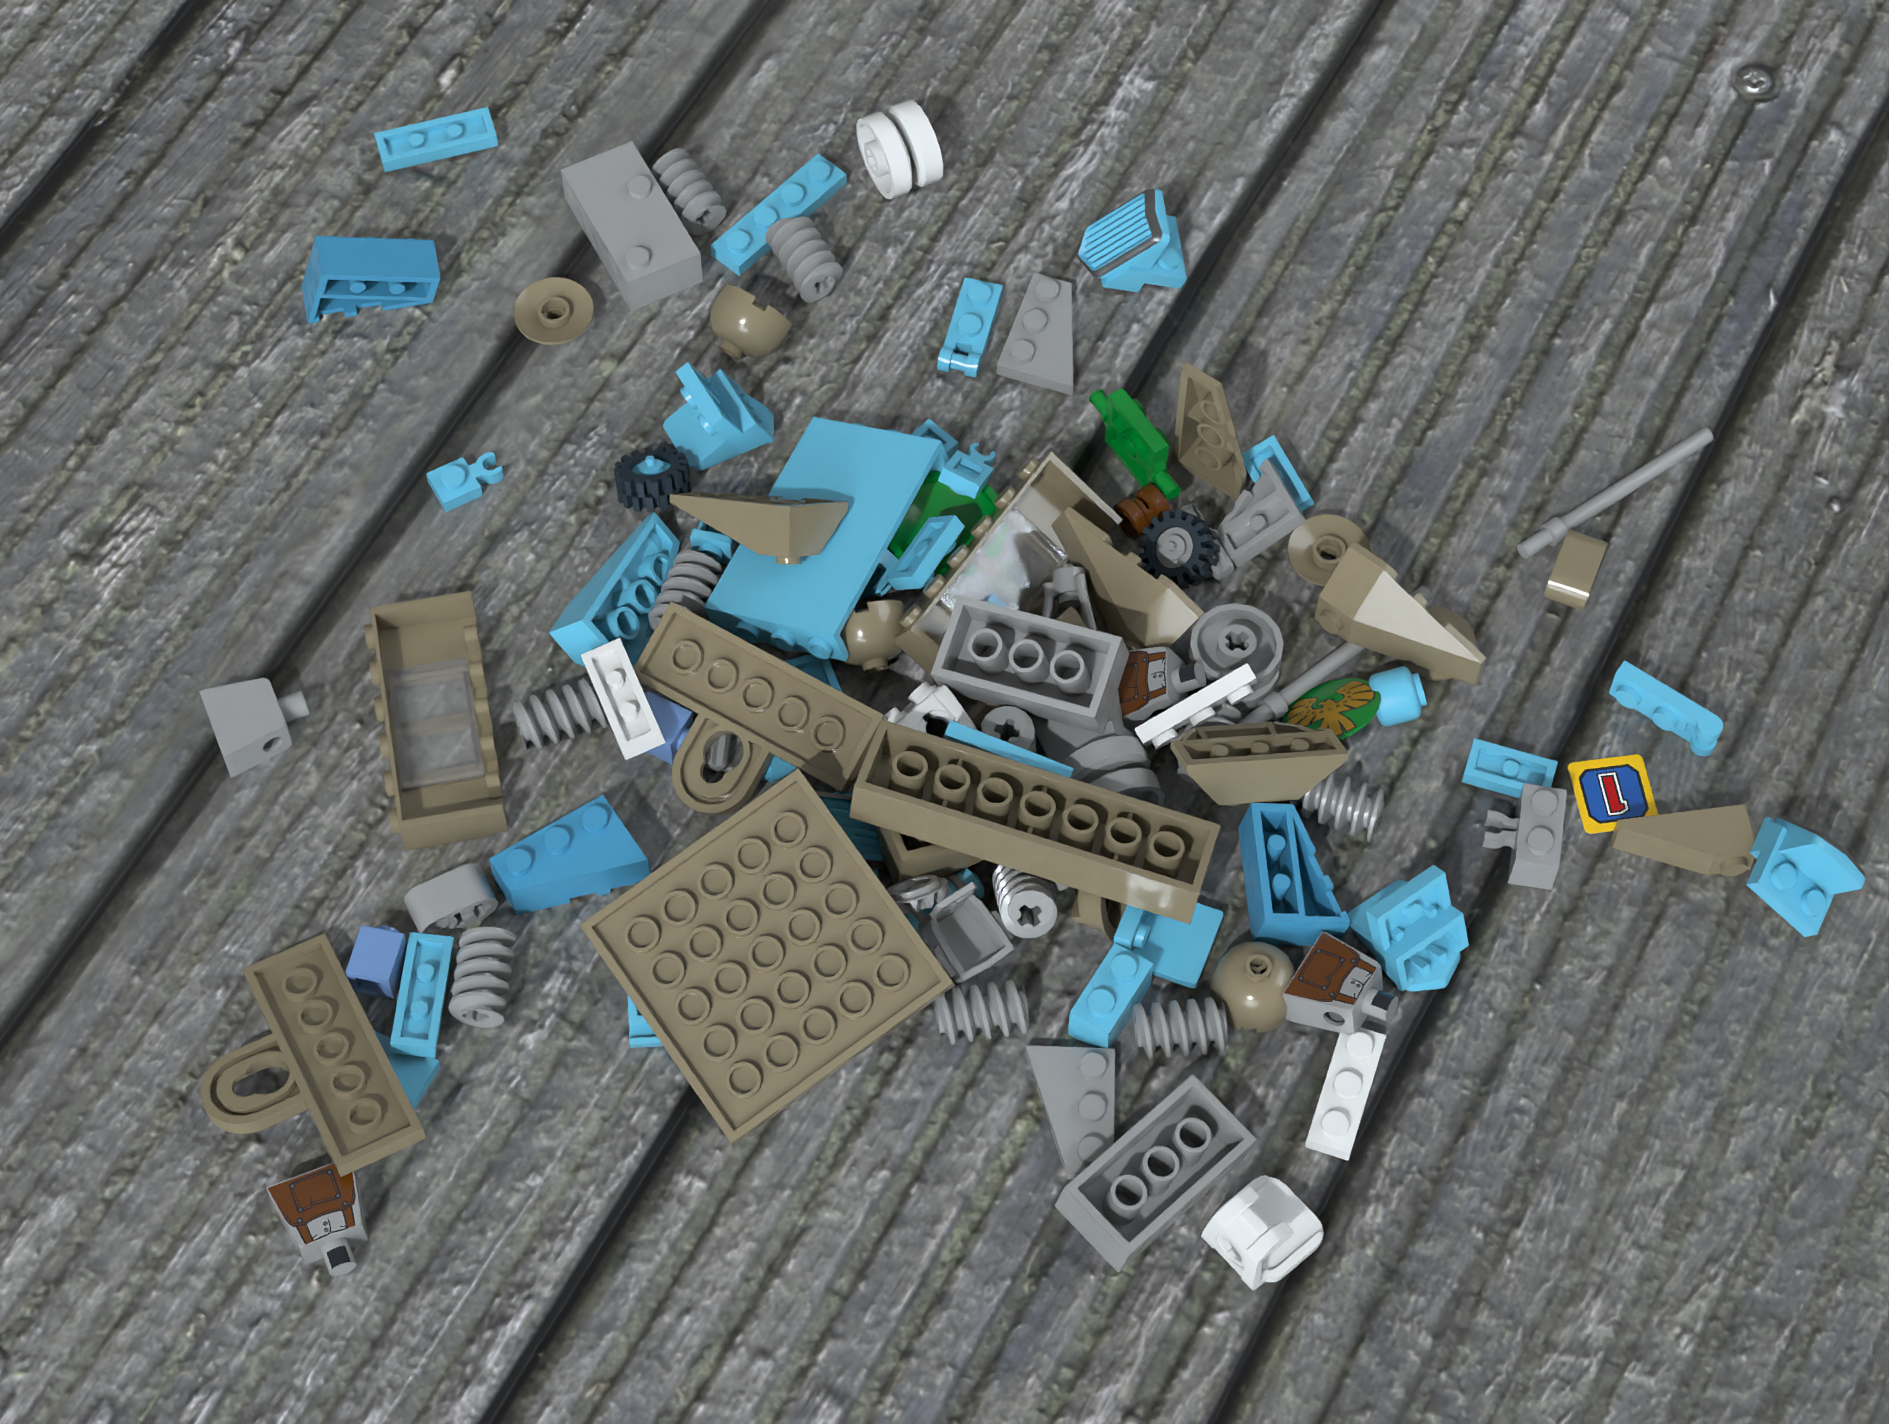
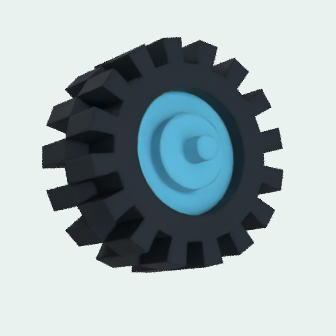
[614,447,692,512]

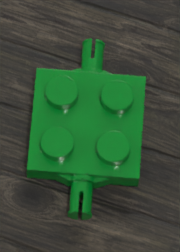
[1089,388,1181,500]

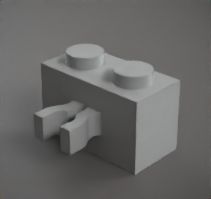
[1482,783,1567,890]

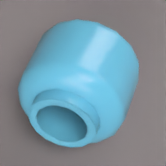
[1368,666,1427,727]

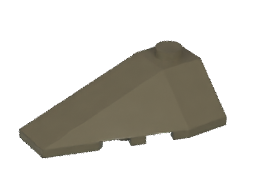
[1171,362,1247,500]
[670,492,848,564]
[1314,541,1486,685]

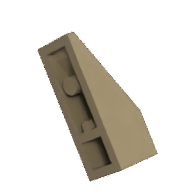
[1610,804,1755,877]

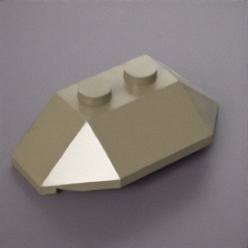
[1170,722,1349,806]

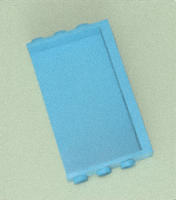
[703,417,949,661]

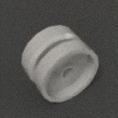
[1187,603,1284,713]
[1061,735,1165,806]

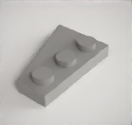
[996,273,1073,396]
[1025,1045,1115,1180]

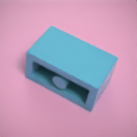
[1068,943,1154,1048]

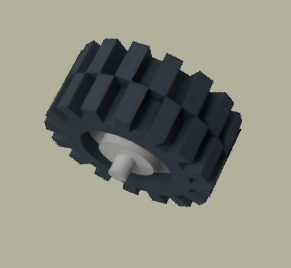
[1138,510,1220,589]

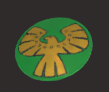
[1282,678,1381,740]

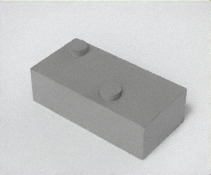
[561,141,703,311]
[931,594,1129,734]
[1055,1074,1257,1273]

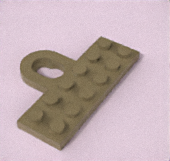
[633,601,889,816]
[200,933,426,1177]

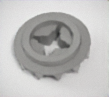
[887,875,951,915]

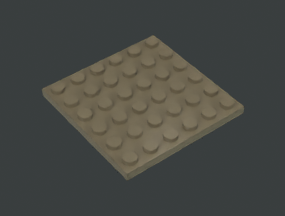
[580,768,955,1145]

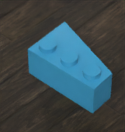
[302,235,441,324]
[489,795,650,915]
[1238,803,1351,946]

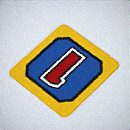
[1568,754,1659,834]

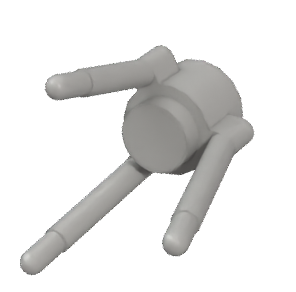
[1041,566,1096,630]

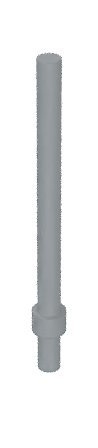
[1517,427,1713,559]
[1238,586,1432,724]

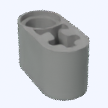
[404,863,498,936]

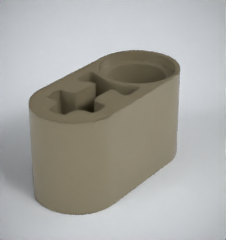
[1543,529,1608,611]

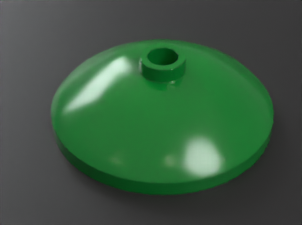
[887,471,1007,579]

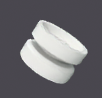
[856,99,943,199]

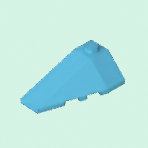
[549,512,680,668]

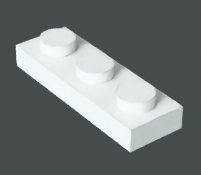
[581,638,666,760]
[1134,663,1258,749]
[1305,1027,1386,1160]

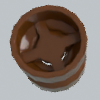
[1113,484,1170,540]

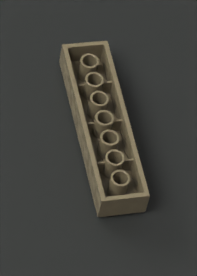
[849,719,1221,924]

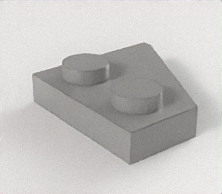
[1216,459,1306,567]

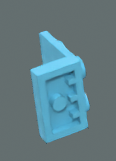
[1113,903,1223,988]

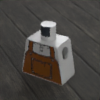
[1118,646,1206,739]
[1283,931,1398,1035]
[266,1163,368,1276]

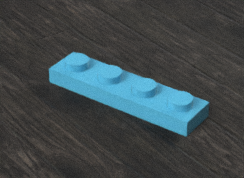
[710,153,847,276]

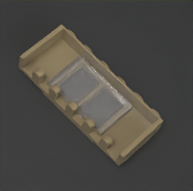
[894,451,1123,707]
[364,591,509,851]

